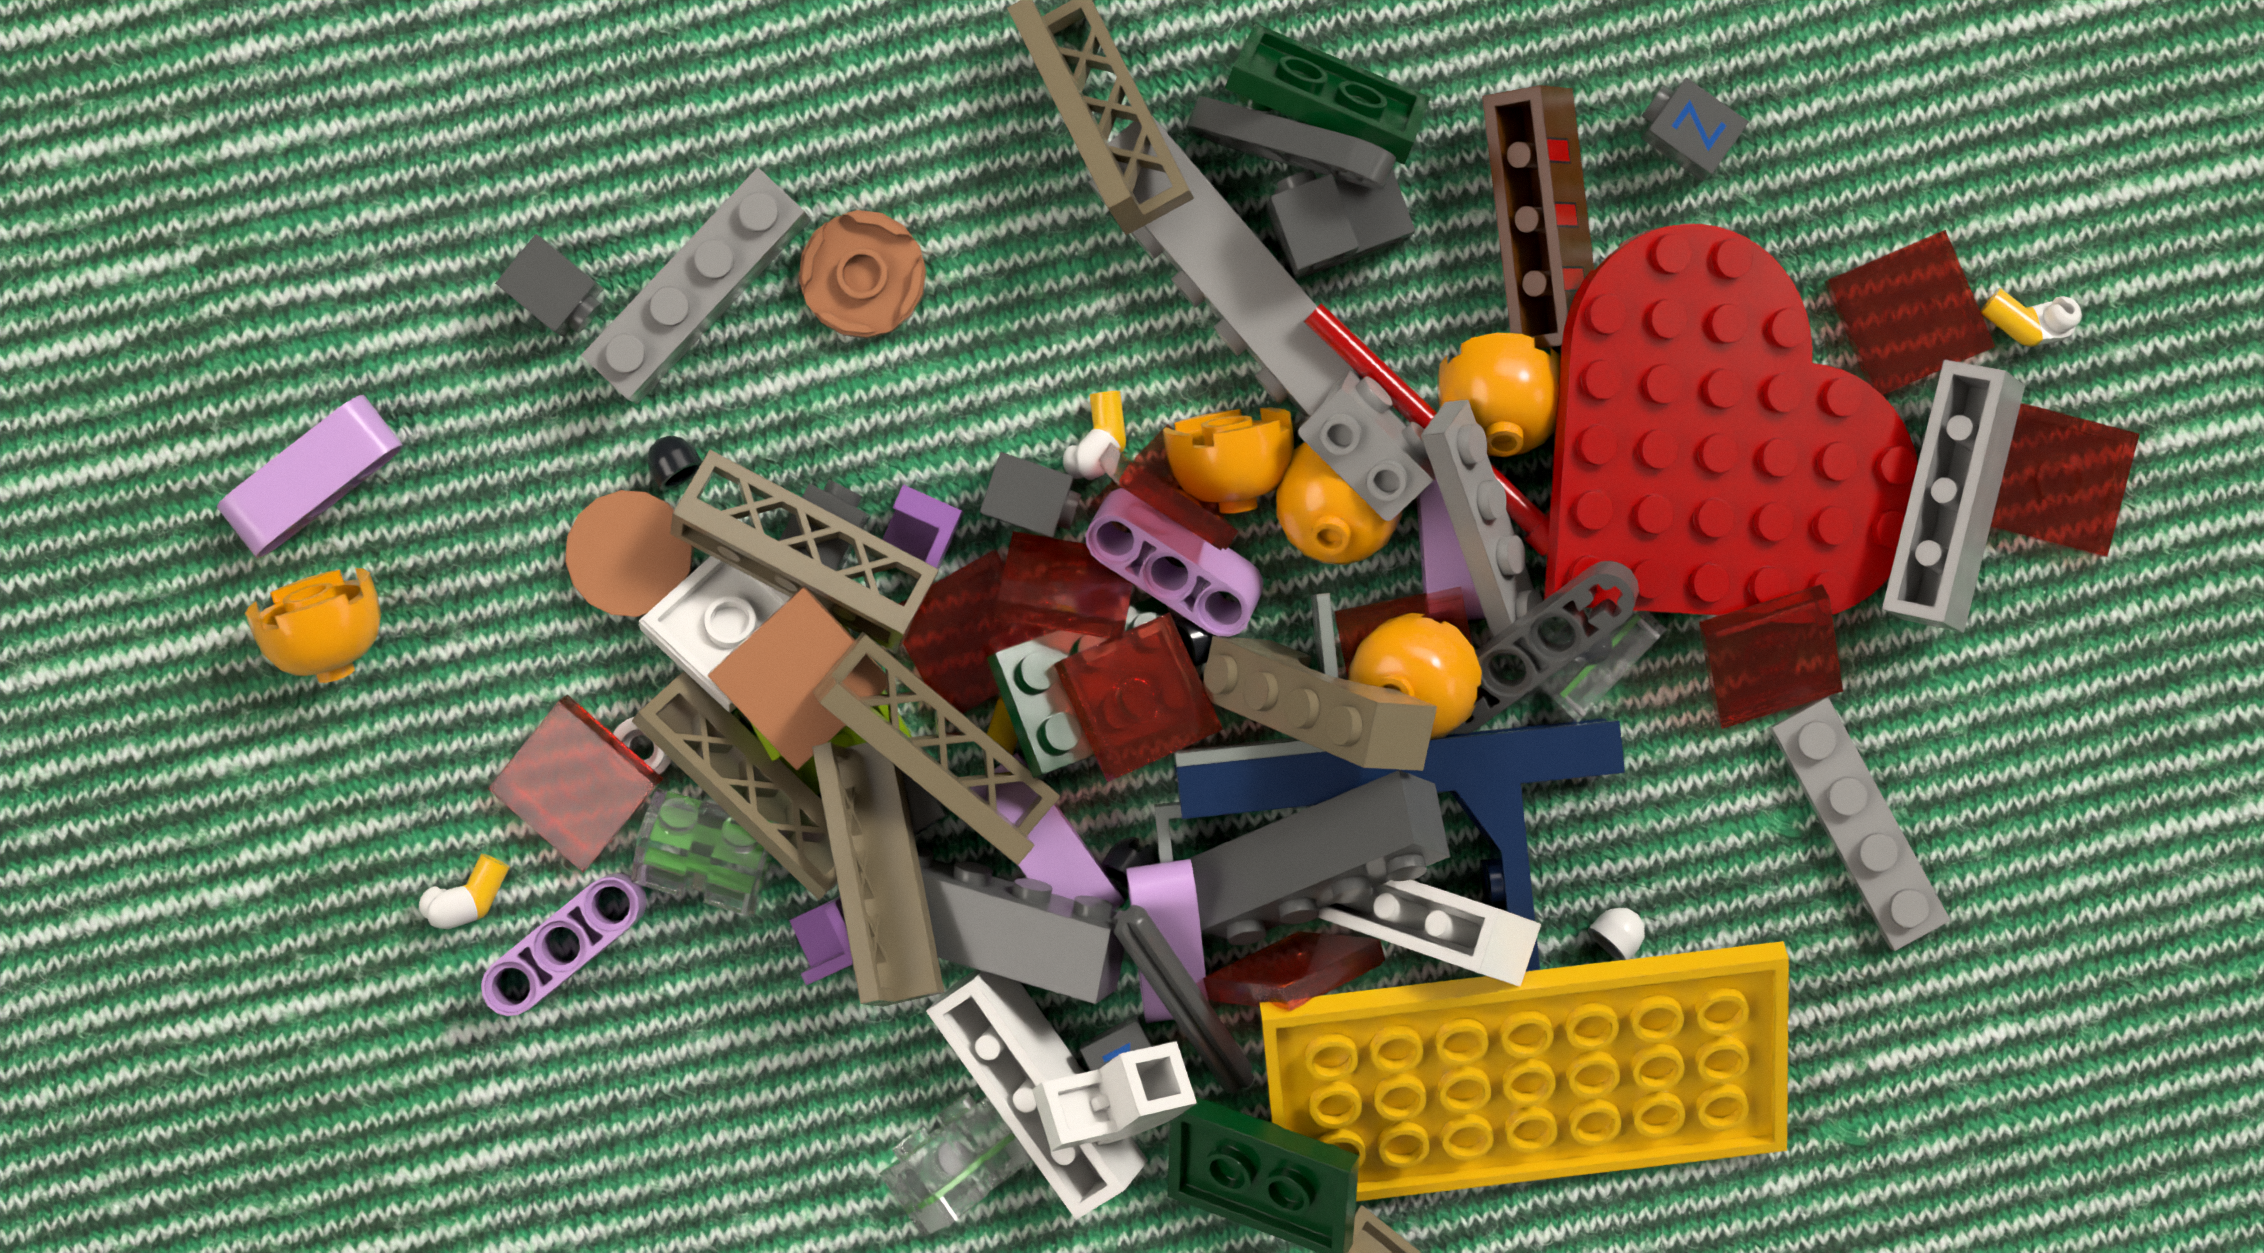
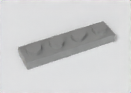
[1421,400,1544,656]
[1768,696,1951,951]

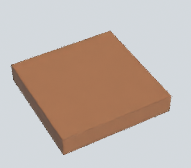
[707,586,887,771]

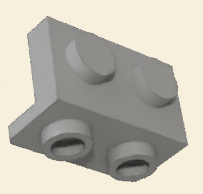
[1298,369,1435,521]

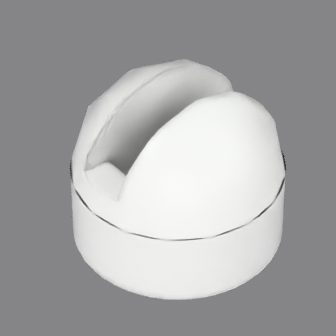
[1588,908,1645,961]

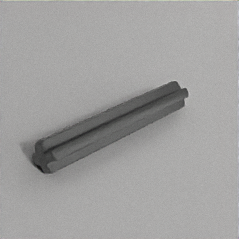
[1113,905,1254,1094]

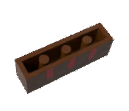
[1482,85,1594,351]

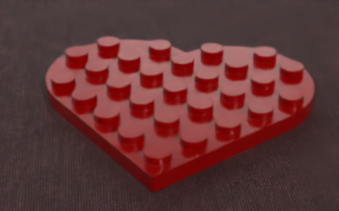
[1544,224,1918,620]

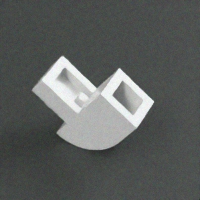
[1032,1041,1197,1152]

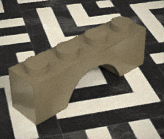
[1200,636,1437,771]

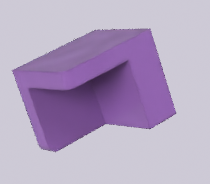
[882,484,964,569]
[789,896,853,985]

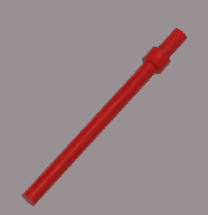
[1303,303,1550,557]

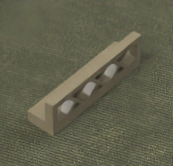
[1007,0,1194,235]
[670,450,939,653]
[812,632,1061,865]
[632,671,838,900]
[812,742,945,1007]

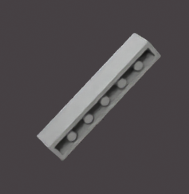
[1088,116,1393,428]

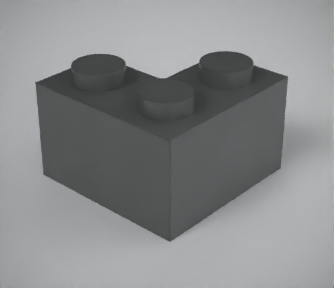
[1266,169,1416,281]

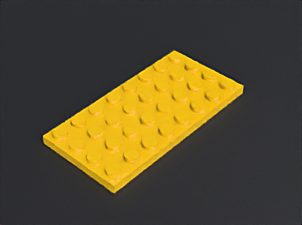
[1260,941,1789,1201]

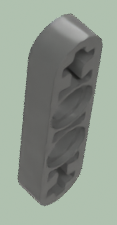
[1186,96,1396,190]
[1452,561,1639,734]

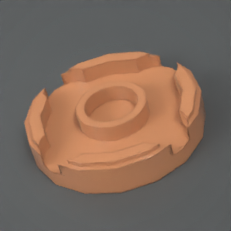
[799,210,927,339]
[565,490,694,617]

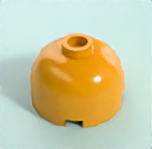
[1437,333,1561,457]
[1163,407,1294,513]
[1276,442,1403,565]
[245,568,381,683]
[1348,613,1482,740]

